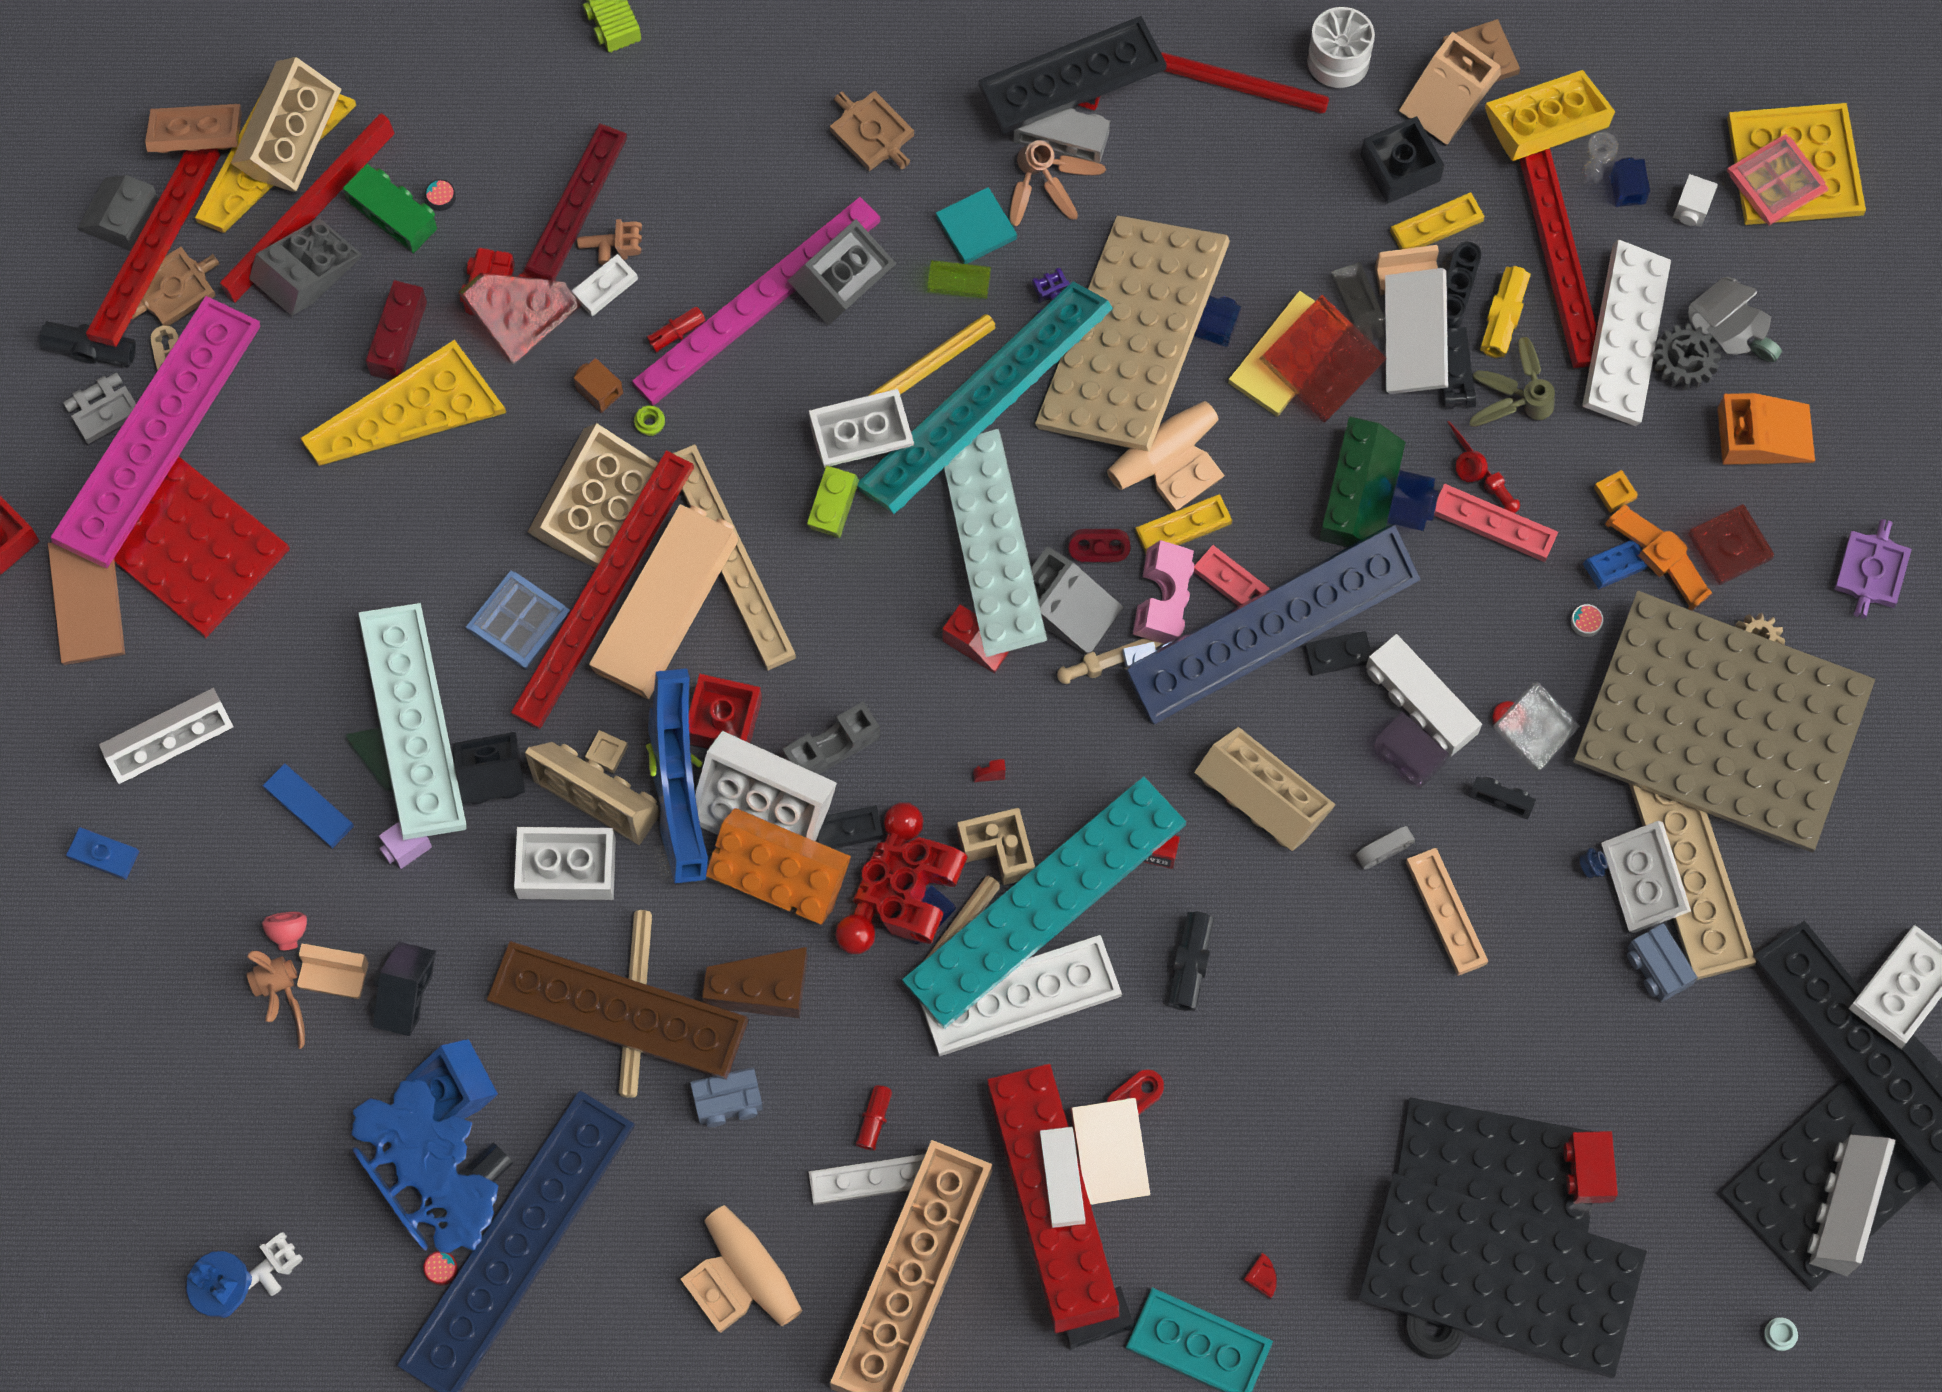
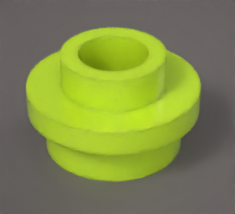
[634,406,665,436]

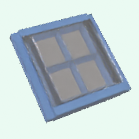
[466,570,571,670]

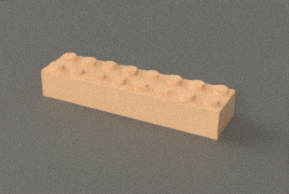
[830,1140,992,1392]

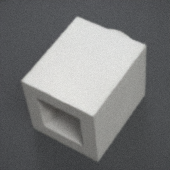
[1673,174,1718,227]

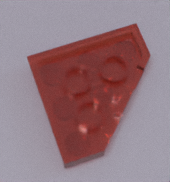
[458,273,581,364]

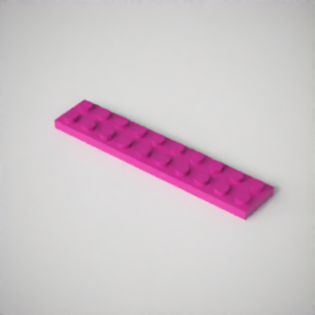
[51,296,260,569]

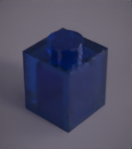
[1610,157,1650,207]

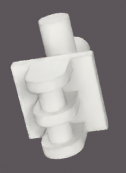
[249,1232,303,1296]

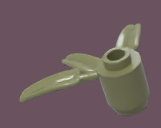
[1469,337,1555,427]

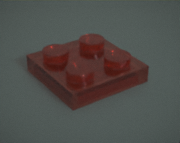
[1688,504,1775,585]

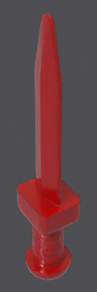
[1447,421,1520,513]

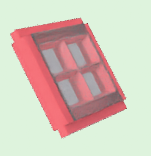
[1727,134,1829,226]

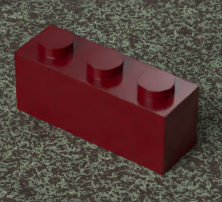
[366,280,427,381]

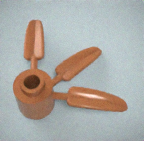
[1010,140,1106,226]
[247,951,305,1049]

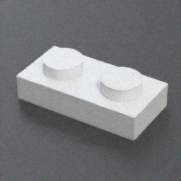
[571,254,638,316]

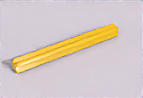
[868,314,995,396]

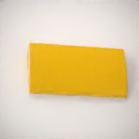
[1485,70,1615,161]

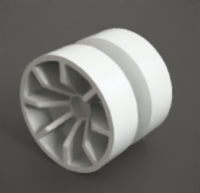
[1307,7,1375,88]

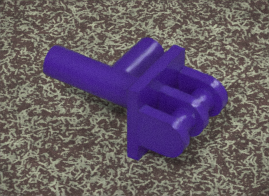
[1032,267,1070,314]

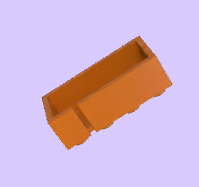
[706,808,851,925]

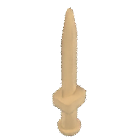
[1057,638,1163,684]

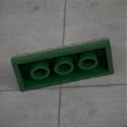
[1319,416,1406,547]

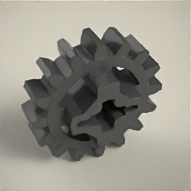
[1653,324,1721,390]

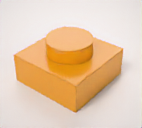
[1594,470,1638,513]

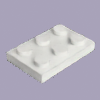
[1601,821,1691,933]

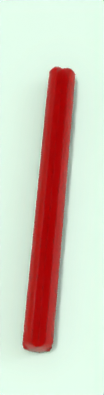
[1161,52,1329,113]

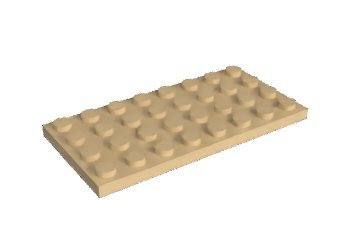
[1035,215,1230,452]

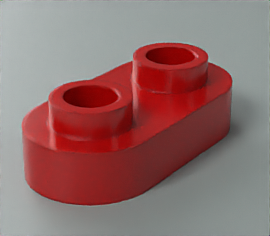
[1107,1070,1164,1116]

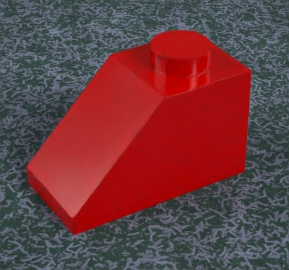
[943,604,1010,674]

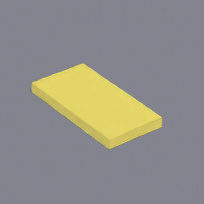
[1228,291,1349,417]

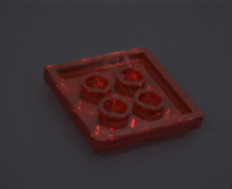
[1259,295,1387,423]

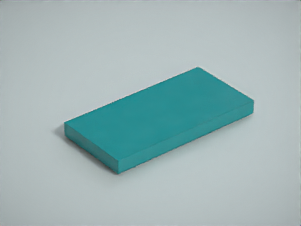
[1126,1287,1273,1392]

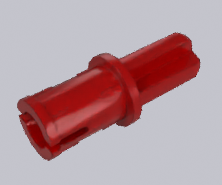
[646,307,705,353]
[855,1085,892,1151]

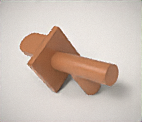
[577,219,642,265]

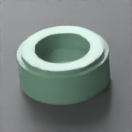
[1750,337,1782,362]

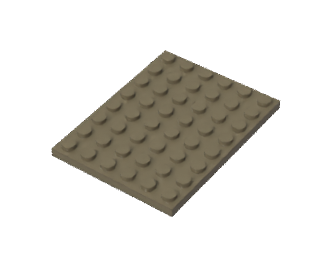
[1573,591,1876,853]

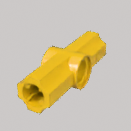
[1480,266,1531,358]

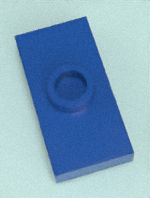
[1583,540,1649,589]
[66,827,139,880]

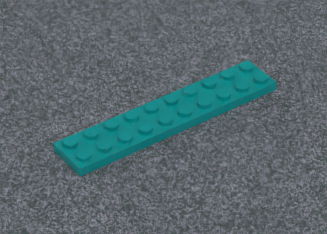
[857,281,1113,514]
[902,776,1186,1029]

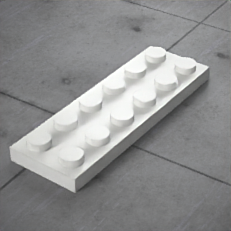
[1583,240,1671,426]
[921,935,1122,1057]

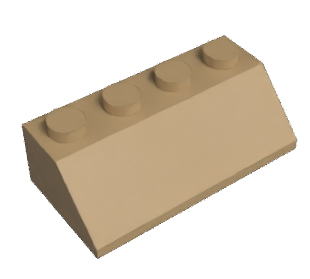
[231,57,341,192]
[1194,727,1336,851]

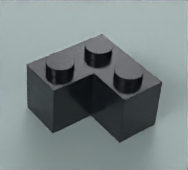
[370,942,436,1036]

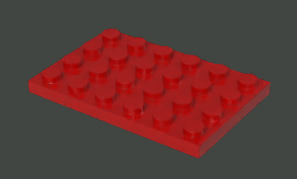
[114,456,290,638]

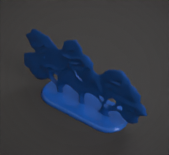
[352,1080,498,1253]

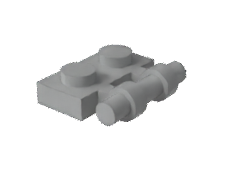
[63,372,136,444]

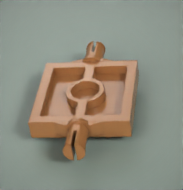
[830,91,914,172]
[132,247,220,326]

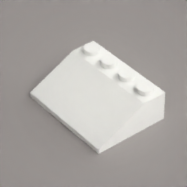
[695,731,837,841]

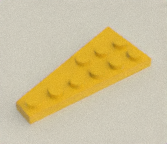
[195,85,357,233]
[301,340,506,466]

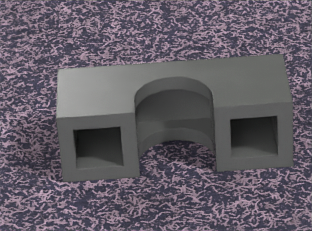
[782,702,880,774]

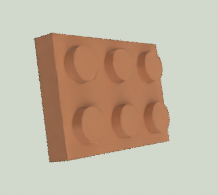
[145,104,242,153]

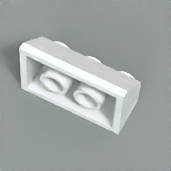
[809,389,914,468]

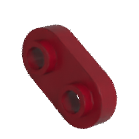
[1069,529,1131,562]

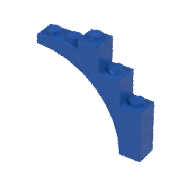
[648,668,708,883]

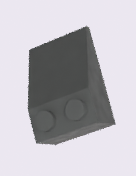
[787,219,896,326]

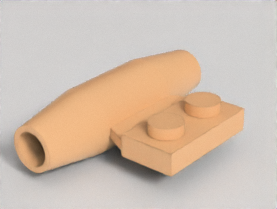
[1107,401,1224,512]
[681,1205,802,1333]

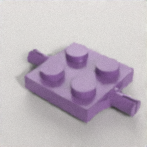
[1834,519,1912,619]

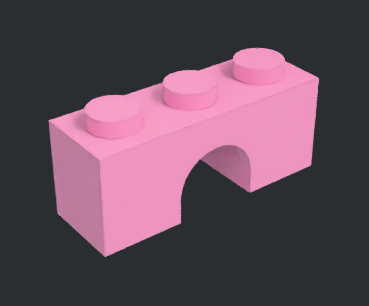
[1133,540,1194,644]

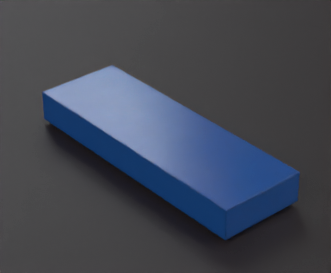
[263,764,354,849]

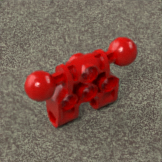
[835,802,968,955]

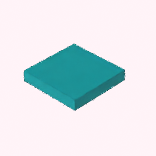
[936,187,1017,265]

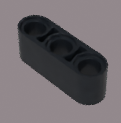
[1446,241,1481,328]

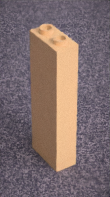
[589,504,739,700]

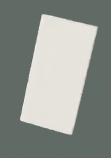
[1385,268,1448,394]
[1849,925,1942,1049]

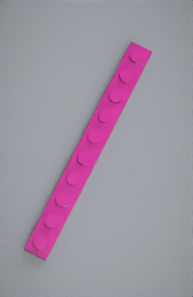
[632,197,880,406]

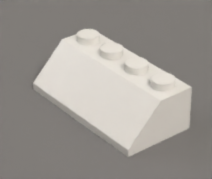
[1807,1135,1895,1276]

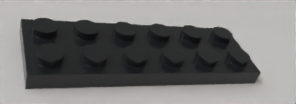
[978,16,1167,134]

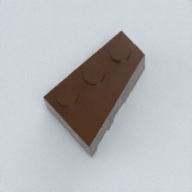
[702,947,808,1018]

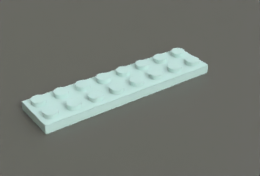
[944,429,1047,657]
[359,603,466,840]

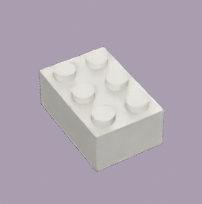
[514,827,616,900]

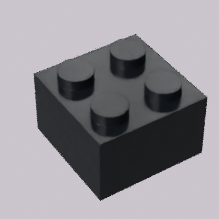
[1360,116,1444,204]

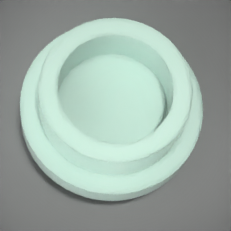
[1764,1318,1798,1351]

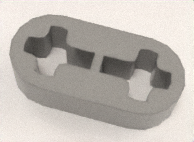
[1356,826,1415,869]

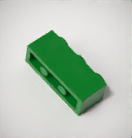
[343,164,437,254]

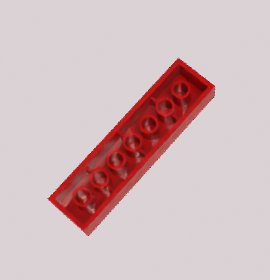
[987,1064,1119,1333]

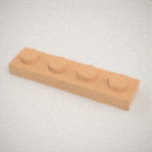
[1406,848,1488,976]

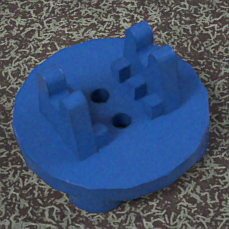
[186,1251,252,1318]

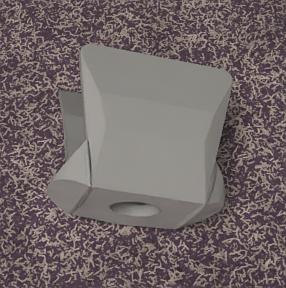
[1688,277,1771,355]

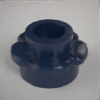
[1580,848,1608,878]

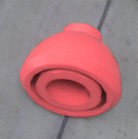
[262,912,307,950]

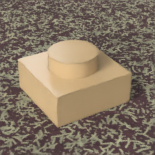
[585,730,628,773]

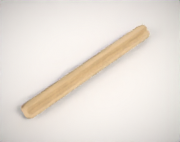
[619,910,652,1098]

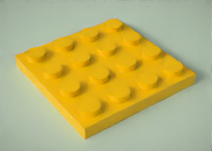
[1727,103,1866,225]

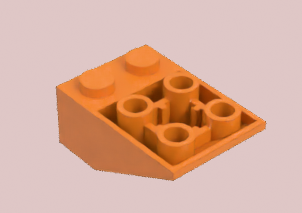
[1717,393,1815,465]

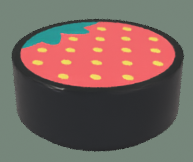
[425,179,456,211]

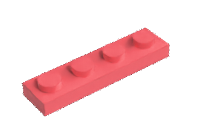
[1431,484,1558,562]

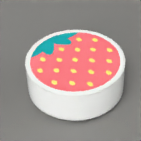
[1571,604,1603,637]

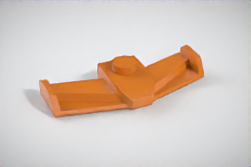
[1605,504,1712,611]

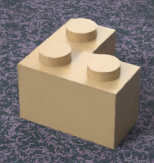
[957,808,1035,885]

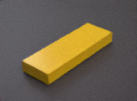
[1390,192,1485,250]
[1135,494,1232,554]

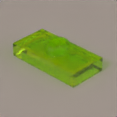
[927,260,991,299]

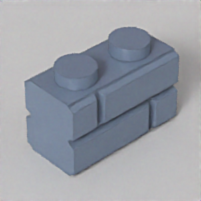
[1627,924,1698,1002]
[691,1067,763,1127]

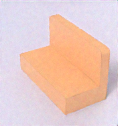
[1375,245,1439,295]
[297,943,369,999]

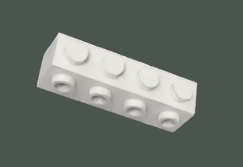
[1366,634,1482,757]
[99,688,233,784]

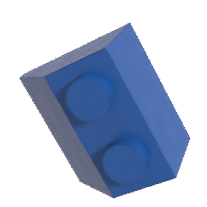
[406,1039,498,1122]

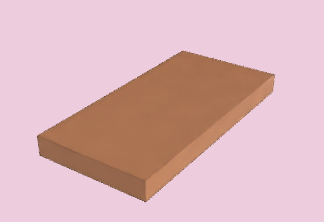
[48,542,125,665]

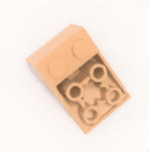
[1399,32,1501,146]

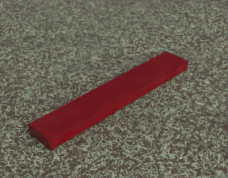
[525,123,627,283]

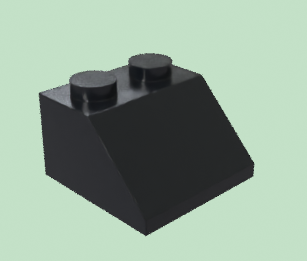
[454,732,525,804]

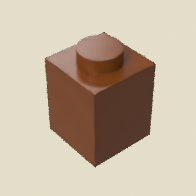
[574,358,623,413]

